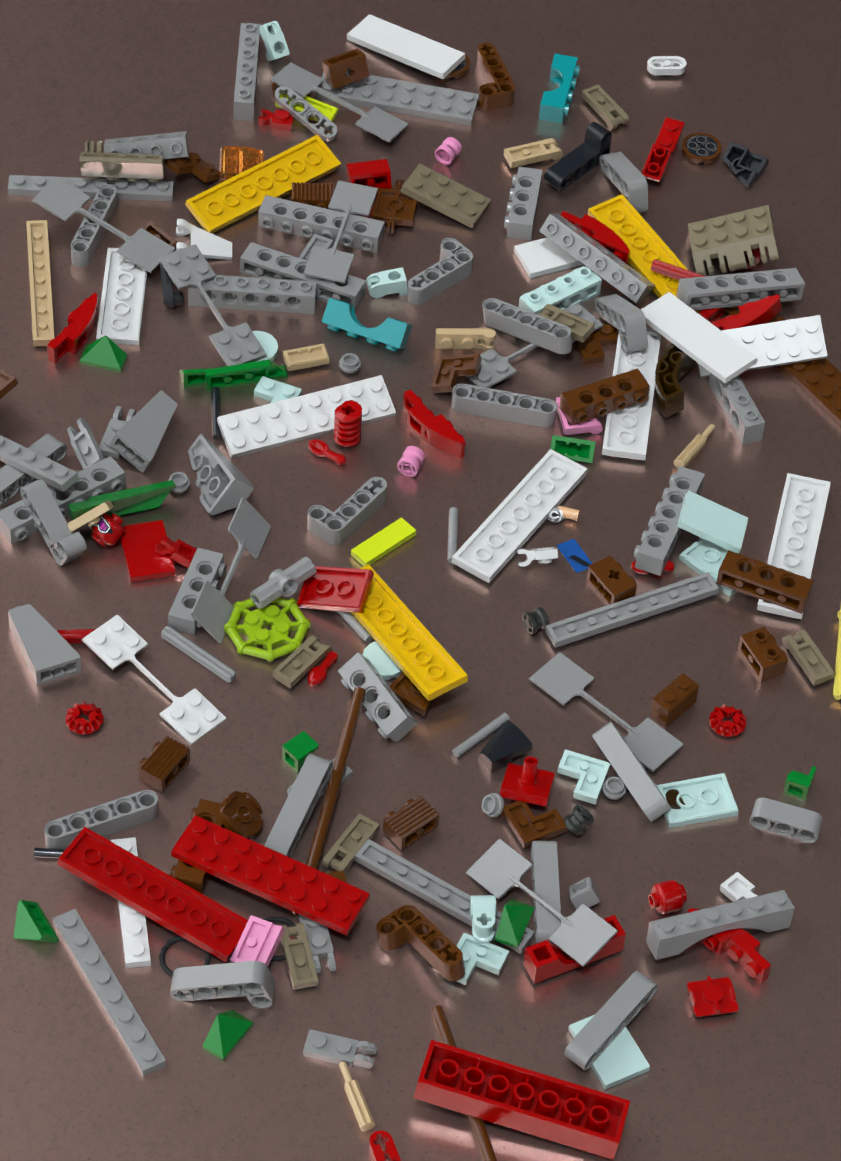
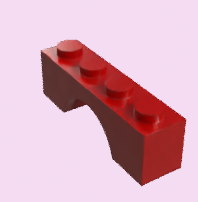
[523,915,626,984]

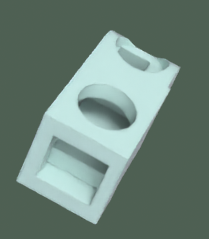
[259,20,290,61]
[366,267,407,298]

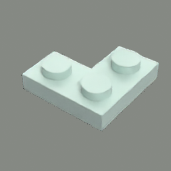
[254,376,302,403]
[557,749,611,805]
[457,933,509,985]

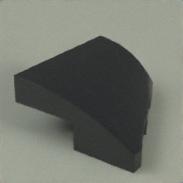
[722,142,769,188]
[479,720,533,773]

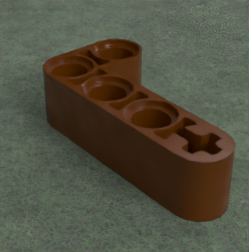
[477,42,515,111]
[376,905,465,981]

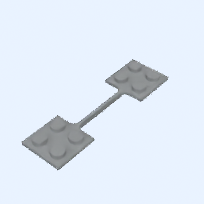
[271,62,409,142]
[32,177,175,273]
[303,181,378,283]
[158,244,267,366]
[466,303,603,388]
[190,497,271,644]
[529,652,684,772]
[466,838,618,967]

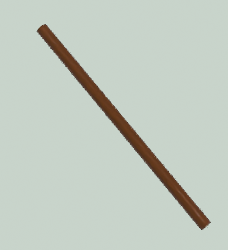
[293,687,366,917]
[430,1005,497,1161]

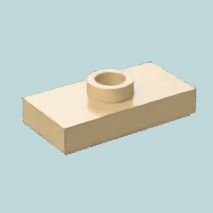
[282,343,330,371]
[67,500,114,532]

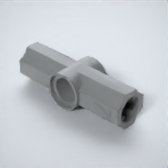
[250,557,317,610]

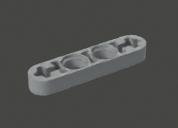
[275,86,338,142]

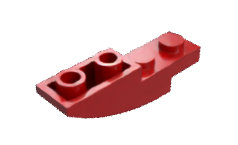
[642,117,685,183]
[560,211,630,264]
[47,293,98,364]
[710,294,782,331]
[403,389,466,458]
[687,908,771,984]

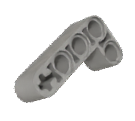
[599,151,648,213]
[407,238,473,305]
[595,294,648,353]
[307,477,387,545]
[20,479,87,566]
[170,961,275,1008]

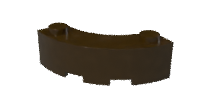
[655,343,696,418]

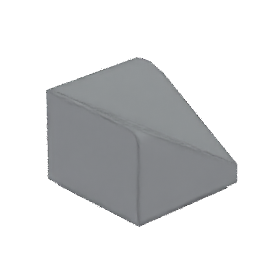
[569,877,600,910]

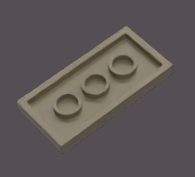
[400,163,491,229]

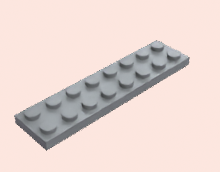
[316,72,478,126]

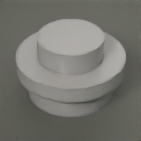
[339,353,361,373]
[168,472,190,493]
[602,776,626,800]
[482,793,504,817]

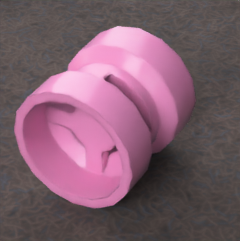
[435,137,462,165]
[397,446,425,477]

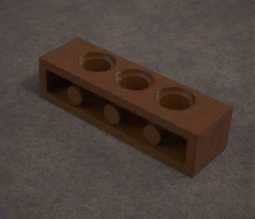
[559,368,650,426]
[716,550,814,614]
[170,799,225,894]

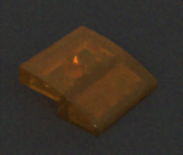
[219,146,264,180]

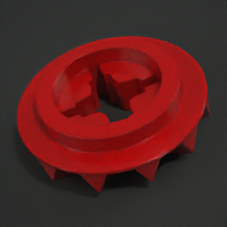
[65,701,103,734]
[709,704,747,737]

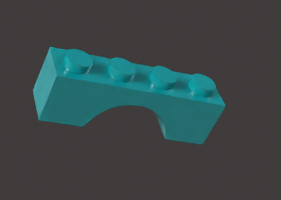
[539,54,580,123]
[322,298,413,352]

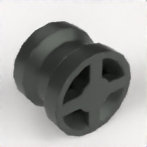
[522,607,549,634]
[564,805,594,836]

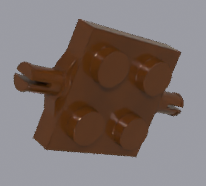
[372,180,417,234]

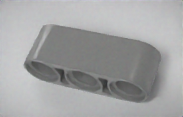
[750,798,823,843]

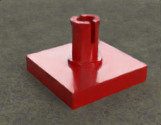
[500,756,555,806]

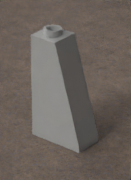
[109,390,178,473]
[8,604,81,686]

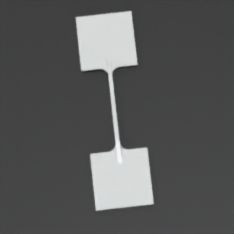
[82,615,226,745]

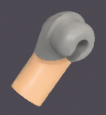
[548,506,580,523]

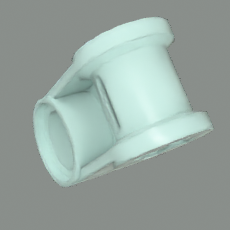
[470,895,496,943]

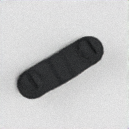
[160,263,184,308]

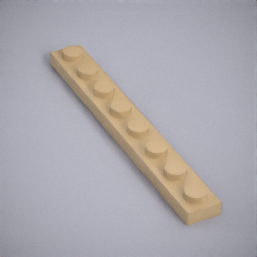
[26,220,55,347]

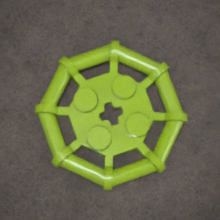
[224,597,311,662]

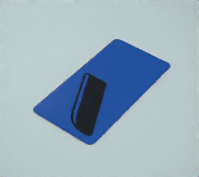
[557,539,593,573]

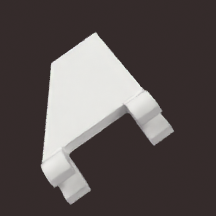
[176,219,232,260]

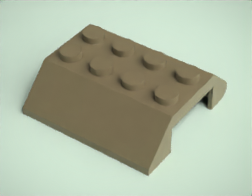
[79,140,166,182]
[688,205,780,276]

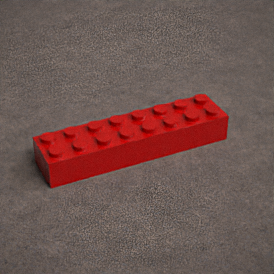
[413,1040,630,1160]

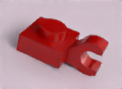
[155,535,197,568]

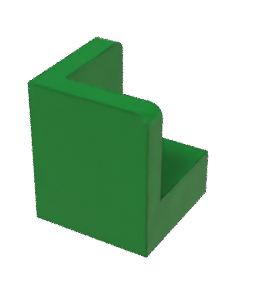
[282,731,319,774]
[783,766,817,801]

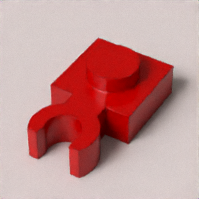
[258,109,295,131]

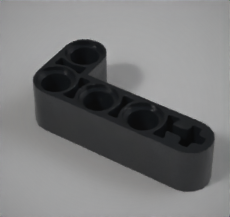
[543,122,612,192]

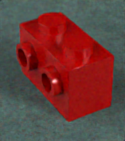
[347,159,392,189]

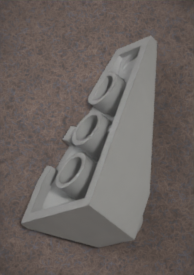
[188,433,254,515]

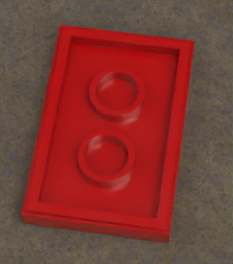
[120,520,176,583]
[297,566,374,613]

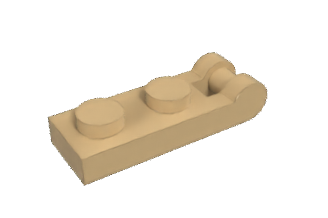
[503,138,563,168]
[435,328,496,352]

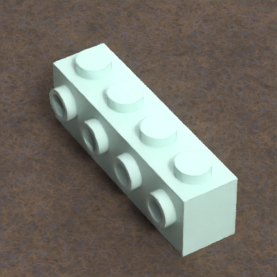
[519,265,602,314]

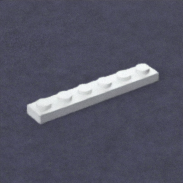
[111,837,151,969]

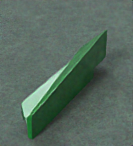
[179,360,288,391]
[68,480,176,521]

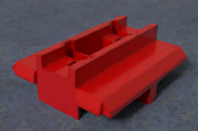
[687,976,739,1017]

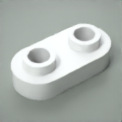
[647,56,687,76]

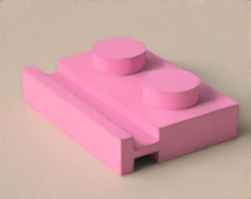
[230,915,285,967]

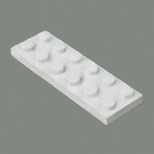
[697,315,827,378]

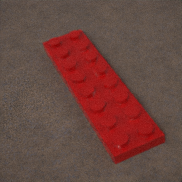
[171,815,370,936]
[57,827,248,962]

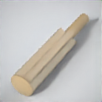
[674,424,715,469]
[339,1062,376,1132]

